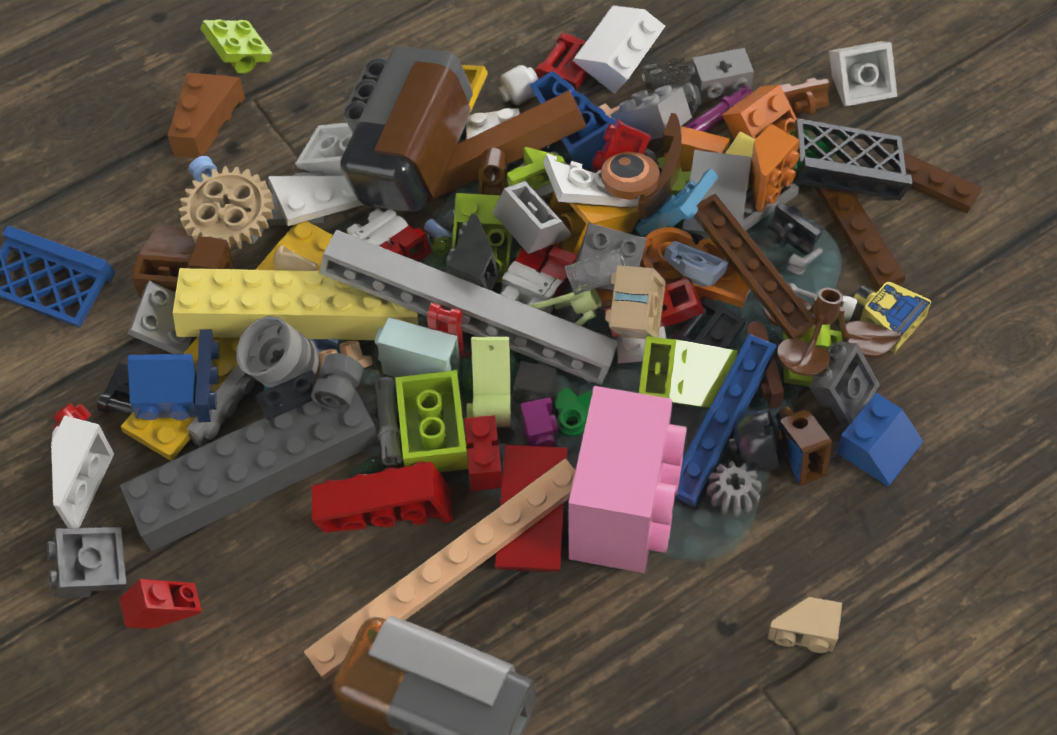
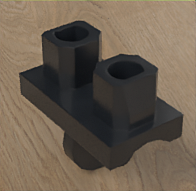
[767,203,824,256]

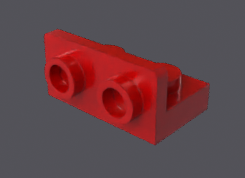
[592,119,651,173]

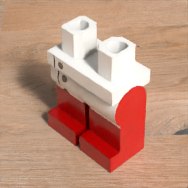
[347,209,431,262]
[500,245,578,314]

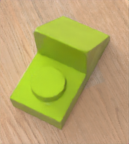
[507,147,564,190]

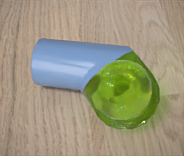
[424,219,452,256]

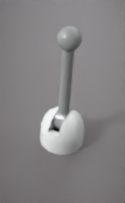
[788,283,857,321]

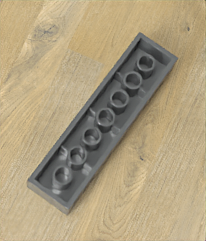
[120,388,380,551]

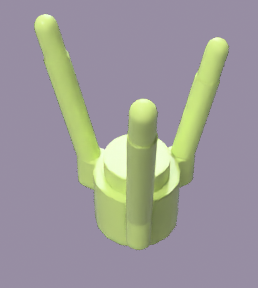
[529,285,602,326]

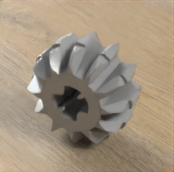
[707,460,762,516]

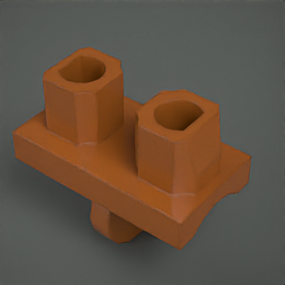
[780,78,829,115]

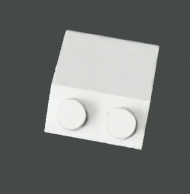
[829,41,897,106]

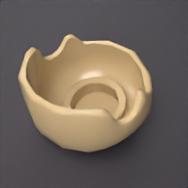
[273,246,318,271]

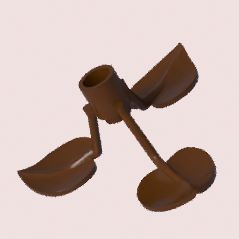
[764,288,902,376]

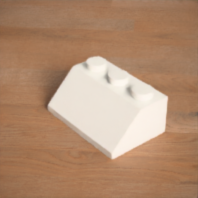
[573,6,665,94]

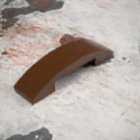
[638,113,682,220]

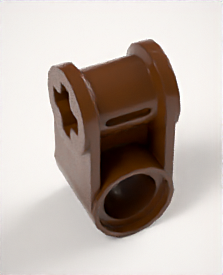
[478,148,508,196]

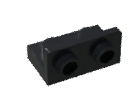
[256,370,317,420]

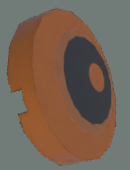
[601,152,660,200]

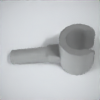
[787,247,823,276]

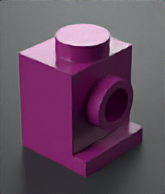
[520,397,558,447]

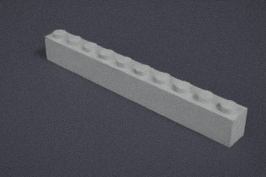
[319,230,619,385]

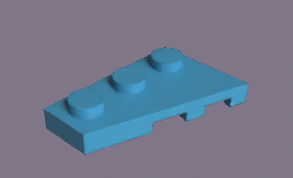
[635,168,719,236]

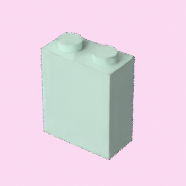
[375,317,461,377]

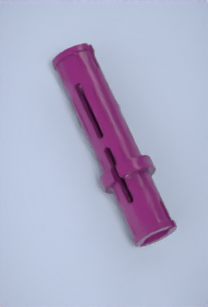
[683,85,753,132]

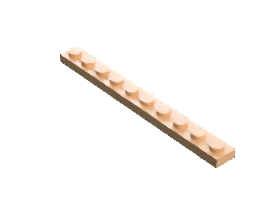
[304,459,576,680]

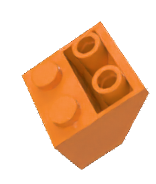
[722,84,797,139]
[749,124,800,212]

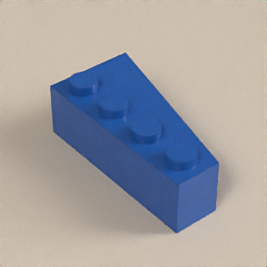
[530,71,615,170]

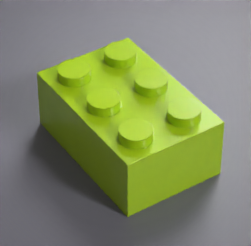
[395,370,469,472]

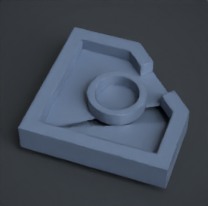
[664,241,730,287]

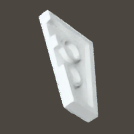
[268,176,364,226]

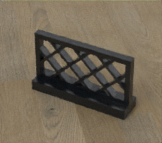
[794,118,913,201]

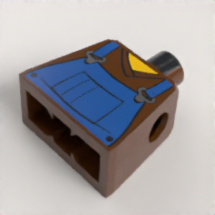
[775,407,832,486]

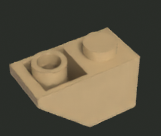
[767,597,842,653]

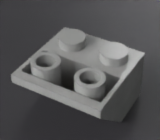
[611,85,692,140]
[493,181,572,254]

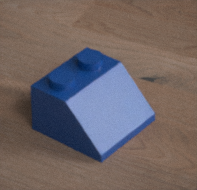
[128,354,197,420]
[836,393,923,487]

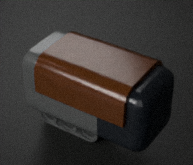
[340,46,473,212]

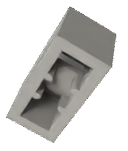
[691,48,754,99]

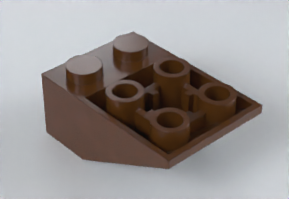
[132,225,196,298]

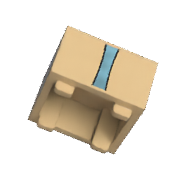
[605,265,666,339]

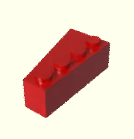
[312,462,453,533]

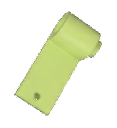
[467,337,511,428]

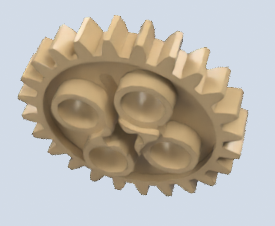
[179,166,274,249]

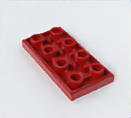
[495,445,568,572]

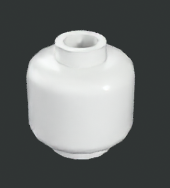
[498,65,538,106]

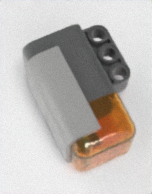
[333,616,536,735]

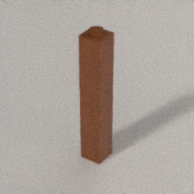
[434,90,586,199]

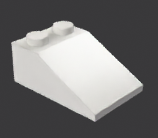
[295,123,352,176]
[51,416,114,528]

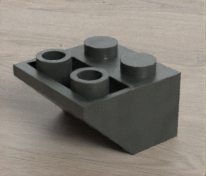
[446,214,499,291]

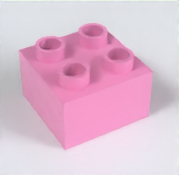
[569,386,687,573]

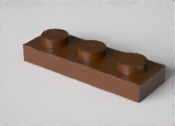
[893,153,982,213]

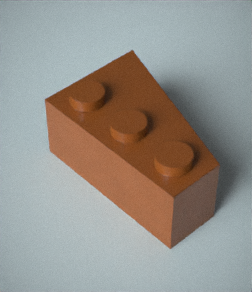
[168,73,245,158]

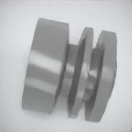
[237,316,319,388]

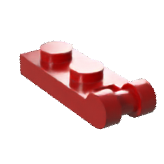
[427,303,465,365]

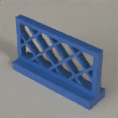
[0,225,115,328]

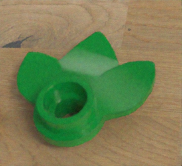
[555,387,593,437]

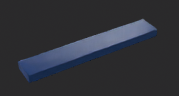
[675,334,777,507]

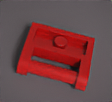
[534,33,588,90]

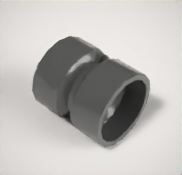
[311,353,364,412]

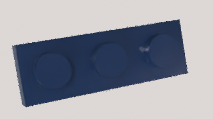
[195,329,220,423]

